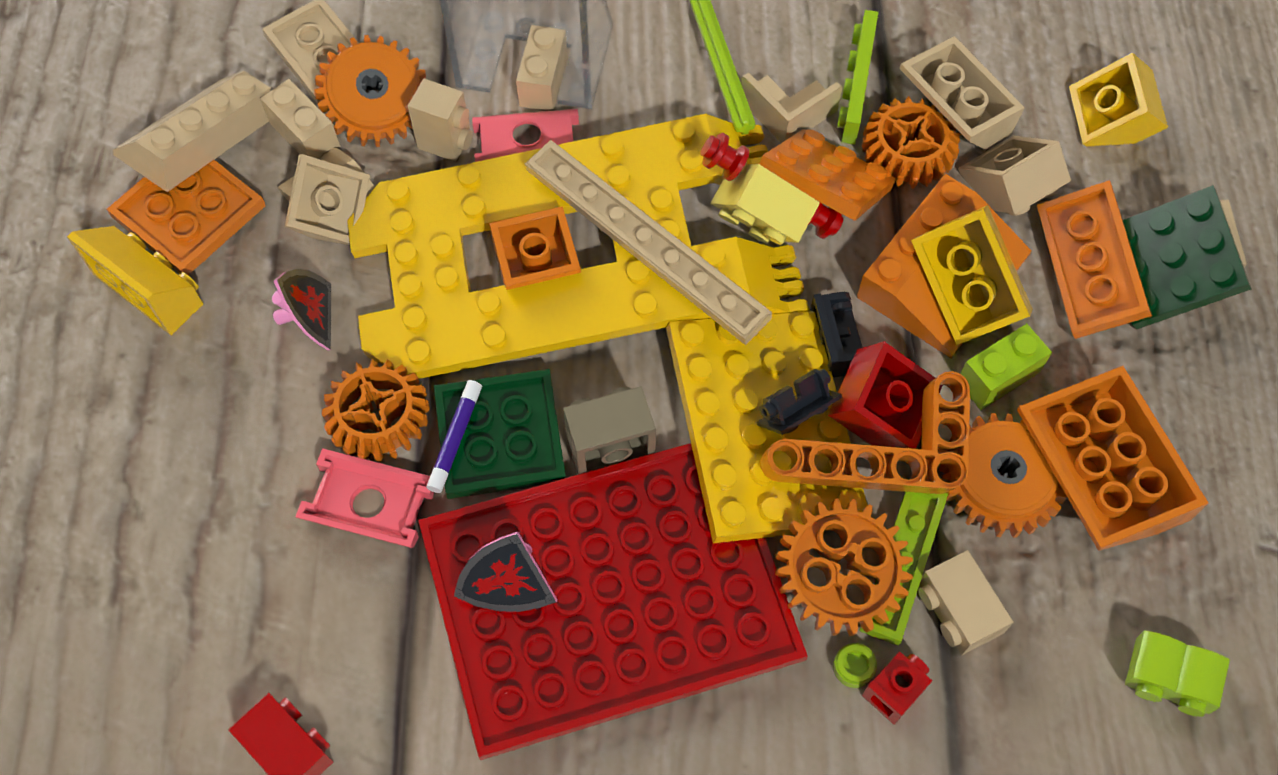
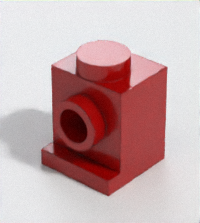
[862,651,933,725]

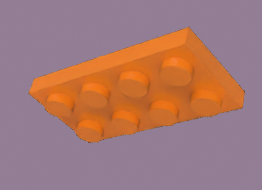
[1037,180,1152,339]

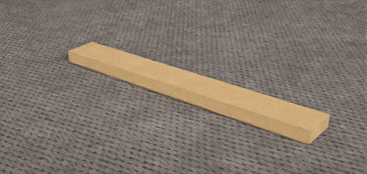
[525,140,772,345]

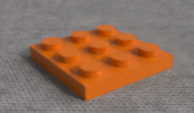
[759,129,896,221]
[106,160,266,275]

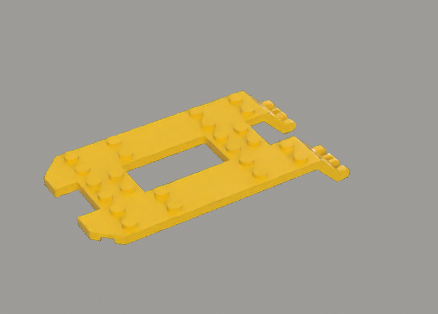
[347,114,810,379]

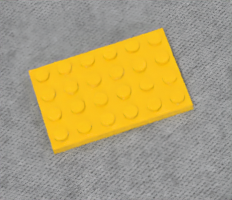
[666,311,868,543]

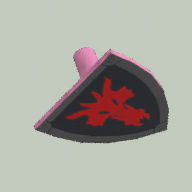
[272,268,331,350]
[454,532,557,612]

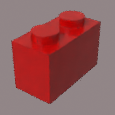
[228,693,334,775]

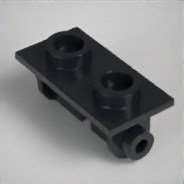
[757,369,843,435]

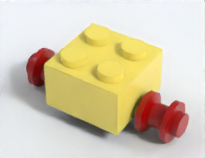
[701,133,844,245]

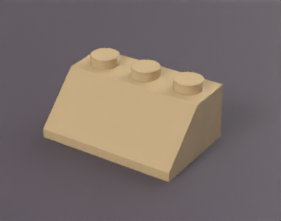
[899,36,1025,149]

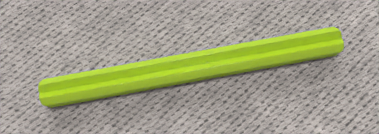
[689,0,756,135]

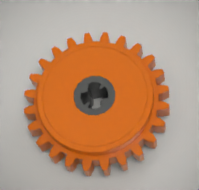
[314,35,426,147]
[939,413,1067,538]

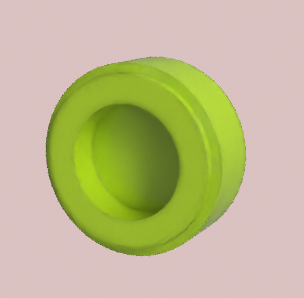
[833,643,877,688]

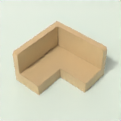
[741,73,843,143]

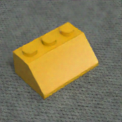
[911,205,1033,345]
[67,226,203,335]

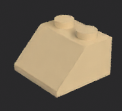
[958,136,1071,216]

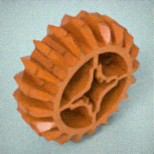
[862,96,960,190]
[322,359,430,463]

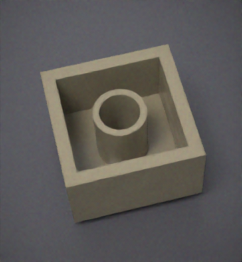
[563,386,656,475]

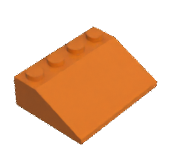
[857,173,1032,358]
[1017,366,1209,551]

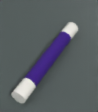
[426,380,482,493]

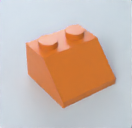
[489,206,581,290]

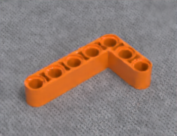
[761,371,970,494]

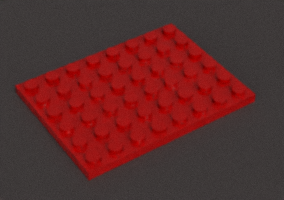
[418,443,808,761]

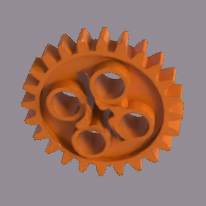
[775,498,913,636]

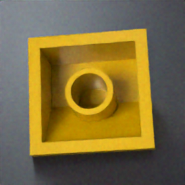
[1069,52,1168,147]

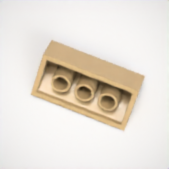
[113,70,270,192]

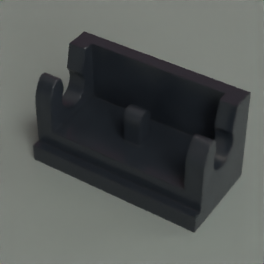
[810,292,863,378]

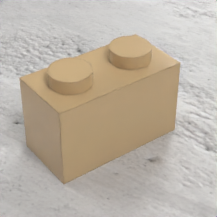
[516,25,568,111]
[408,78,473,162]
[260,79,340,159]
[918,550,1014,656]

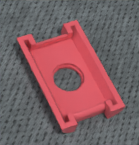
[472,109,579,162]
[295,448,434,548]

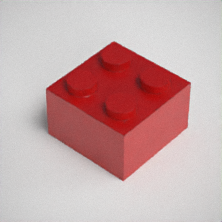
[828,341,943,449]

